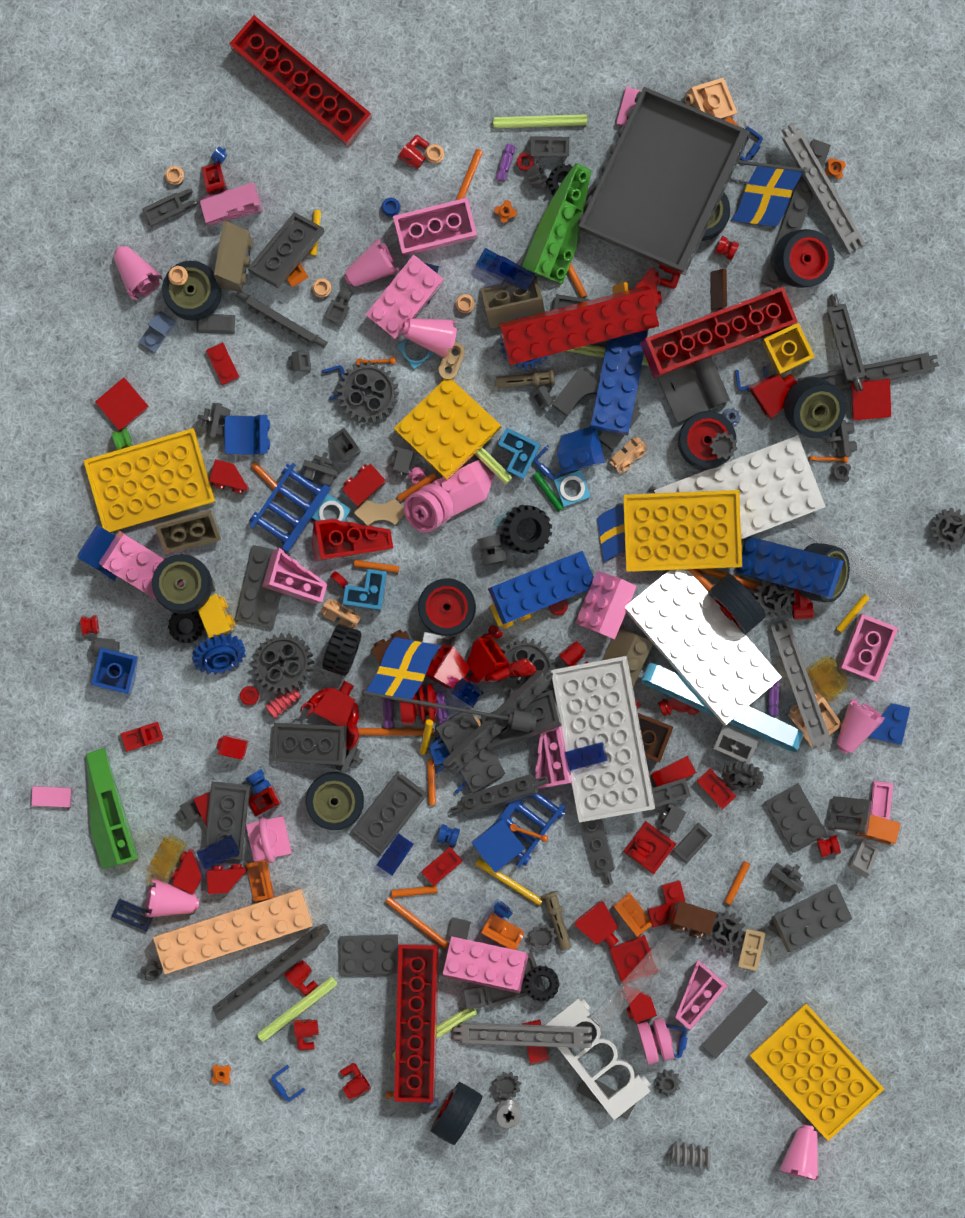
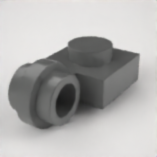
[325,287,353,325]

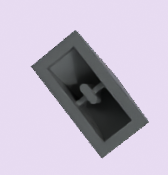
[329,428,361,463]

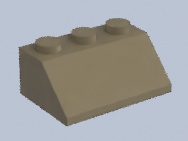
[214,221,254,292]
[480,276,545,329]
[155,510,221,555]
[603,628,653,687]

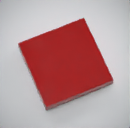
[95,377,149,431]
[851,378,891,421]
[623,820,676,874]
[609,935,658,985]

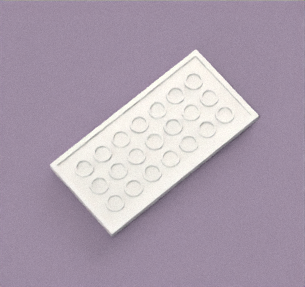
[654,435,826,539]
[625,569,782,726]
[551,656,655,822]

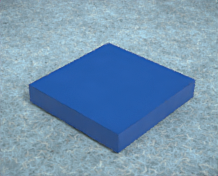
[471,818,525,873]

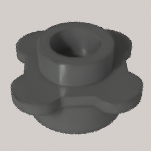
[830,462,851,483]
[140,961,162,981]

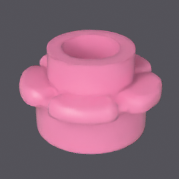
[408,467,426,484]

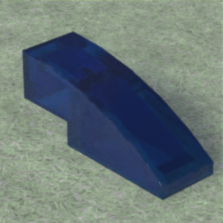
[476,248,536,291]

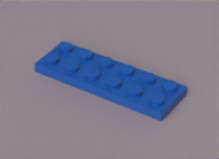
[590,329,649,436]
[736,536,844,599]
[488,551,594,624]

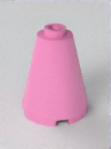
[344,239,399,287]
[113,246,162,300]
[401,318,457,358]
[836,698,885,754]
[145,878,199,917]
[779,1125,818,1180]

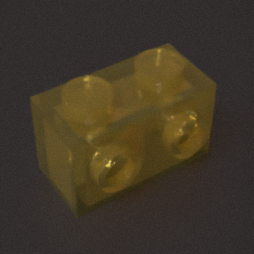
[806,655,849,700]
[151,834,188,879]

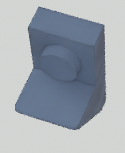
[139,311,176,353]

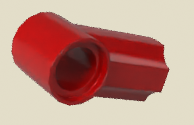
[792,588,814,620]

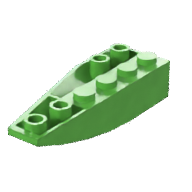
[521,163,591,284]
[86,748,139,869]

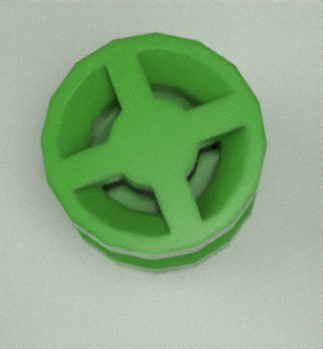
[112,428,133,450]

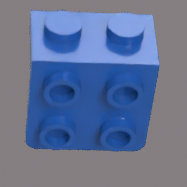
[224,415,270,455]
[77,526,117,581]

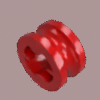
[517,153,534,171]

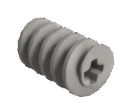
[496,1099,521,1129]
[670,1141,711,1171]

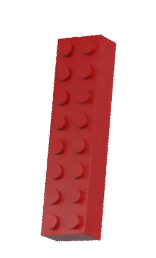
[229,15,372,147]
[498,286,659,365]
[640,286,798,379]
[394,944,439,1103]

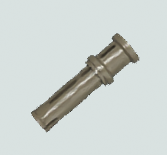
[496,369,555,389]
[541,891,572,950]

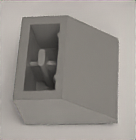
[711,723,759,764]

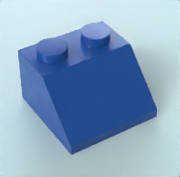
[557,427,605,473]
[91,647,138,694]

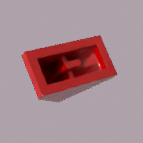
[201,162,228,195]
[248,785,282,816]

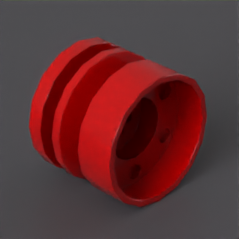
[400,684,437,726]

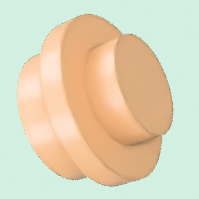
[425,144,444,164]
[165,166,184,185]
[168,266,188,286]
[312,278,332,298]
[456,294,475,314]

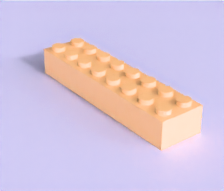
[153,888,313,974]

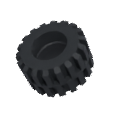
[501,505,552,554]
[322,624,361,677]

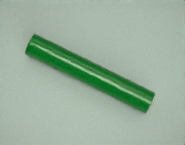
[532,472,564,512]

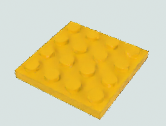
[394,379,502,480]

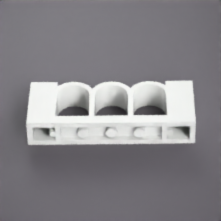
[544,998,651,1120]

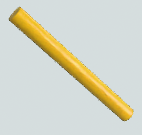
[474,858,543,906]

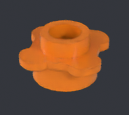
[824,158,846,179]
[494,200,517,223]
[212,1064,231,1084]

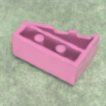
[200,182,263,226]
[675,960,728,1030]

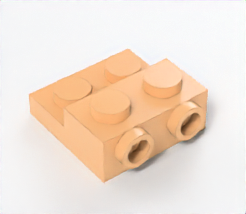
[685,78,737,119]
[787,692,842,748]

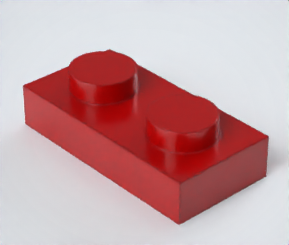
[206,342,240,385]
[696,768,737,810]
[421,846,463,886]

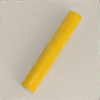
[309,210,321,256]
[836,594,870,633]
[419,719,433,755]

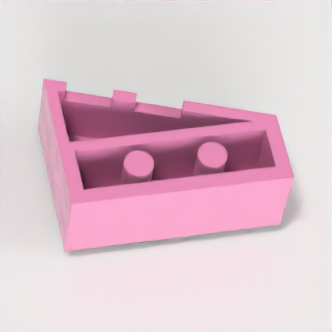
[262,548,327,605]
[535,726,572,789]

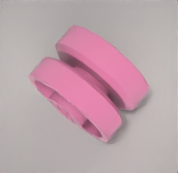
[404,484,454,533]
[637,1017,675,1066]

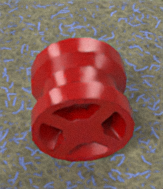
[80,615,99,635]

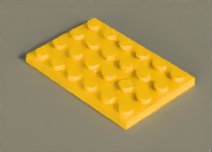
[83,428,216,533]
[623,490,742,572]
[749,1002,885,1141]

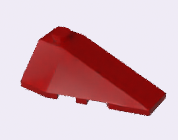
[311,519,393,562]

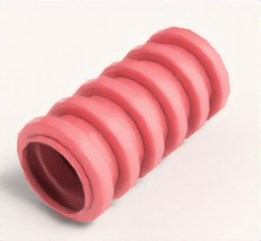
[265,687,301,718]

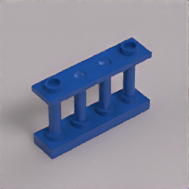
[249,462,331,552]
[495,793,566,868]

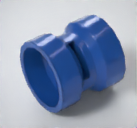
[245,769,271,795]
[437,824,460,847]

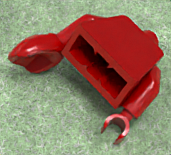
[467,625,536,684]
[300,680,359,750]

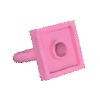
[246,816,292,863]

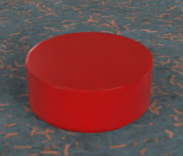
[330,571,348,589]
[549,599,568,616]
[240,686,259,705]

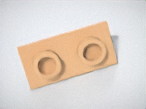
[609,436,648,474]
[320,598,362,629]

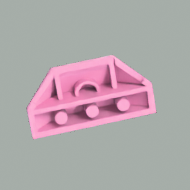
[431,460,495,516]

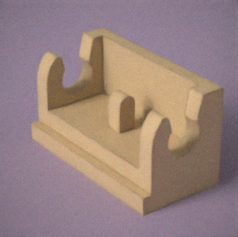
[738,928,766,971]

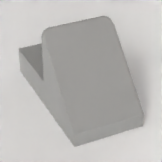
[848,840,879,878]

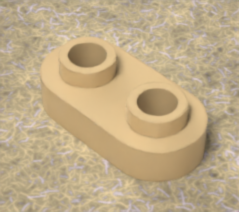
[439,342,465,379]

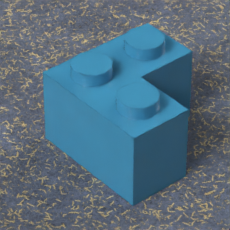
[498,427,541,480]
[343,569,388,610]

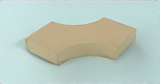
[354,498,405,526]

